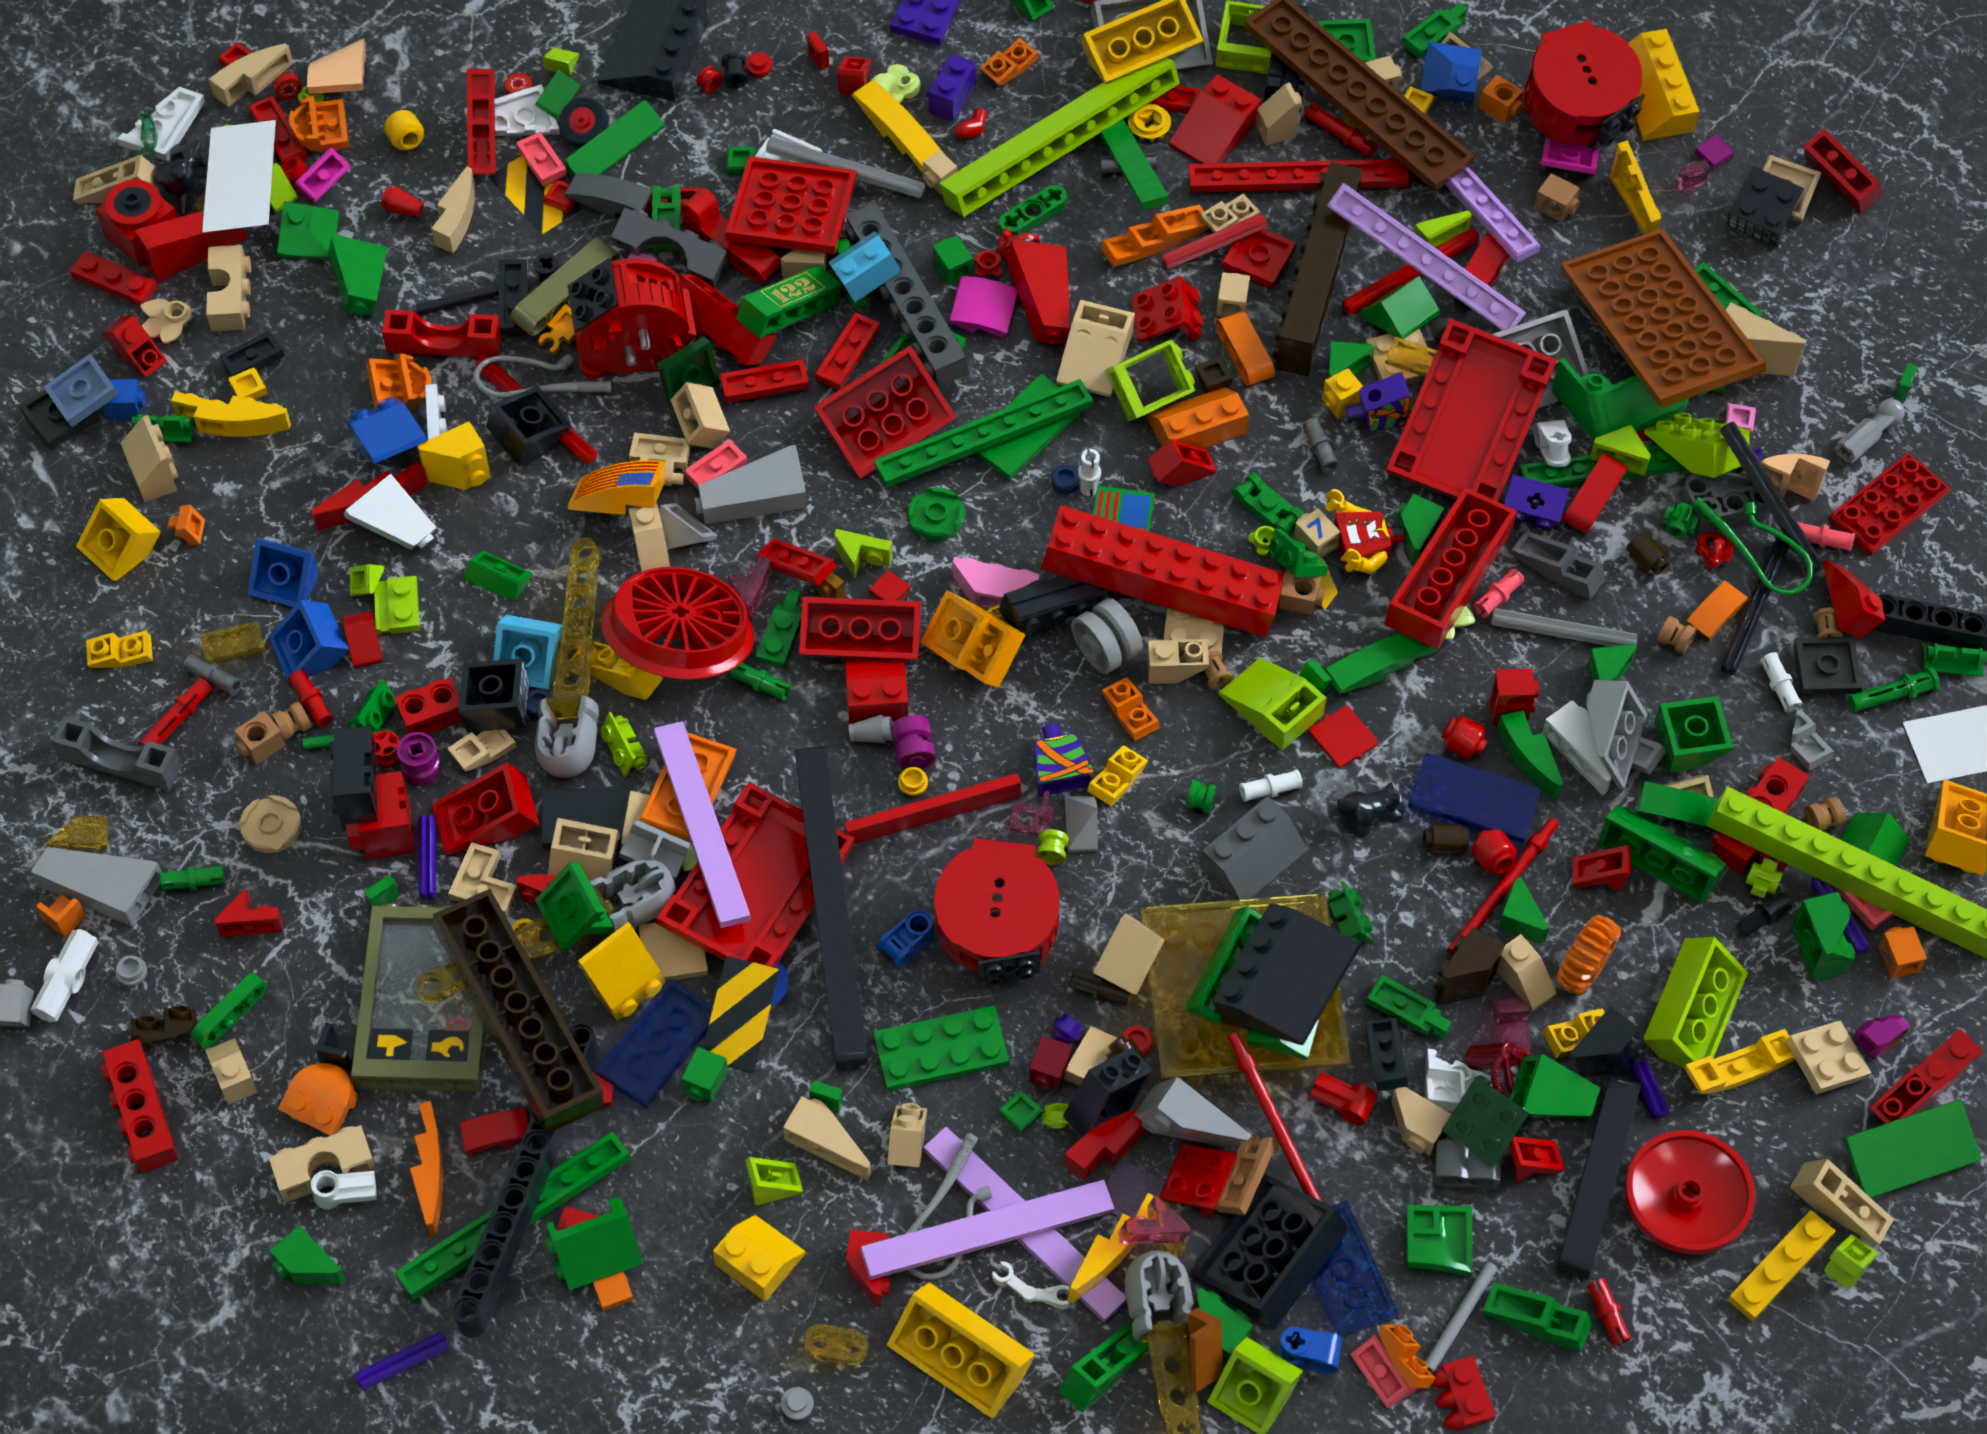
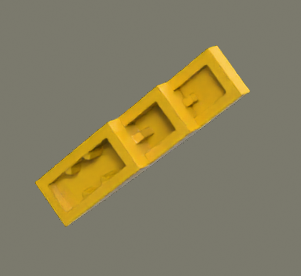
[852,80,943,173]
[1067,1193,1159,1303]

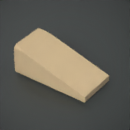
[1064,1026,1118,1086]

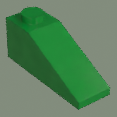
[1058,1323,1153,1413]

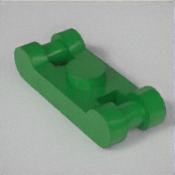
[652,185,681,253]
[1231,472,1304,534]

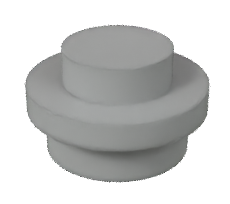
[115,955,148,986]
[781,1387,814,1420]

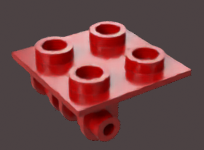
[1159,1144,1238,1217]

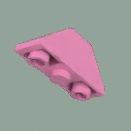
[953,557,1040,610]

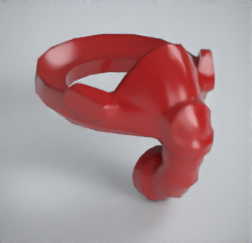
[996,228,1041,260]
[1695,532,1734,570]

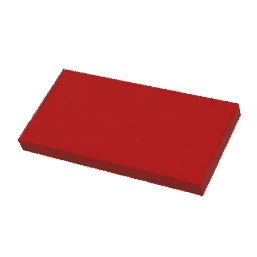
[1828,453,1951,557]

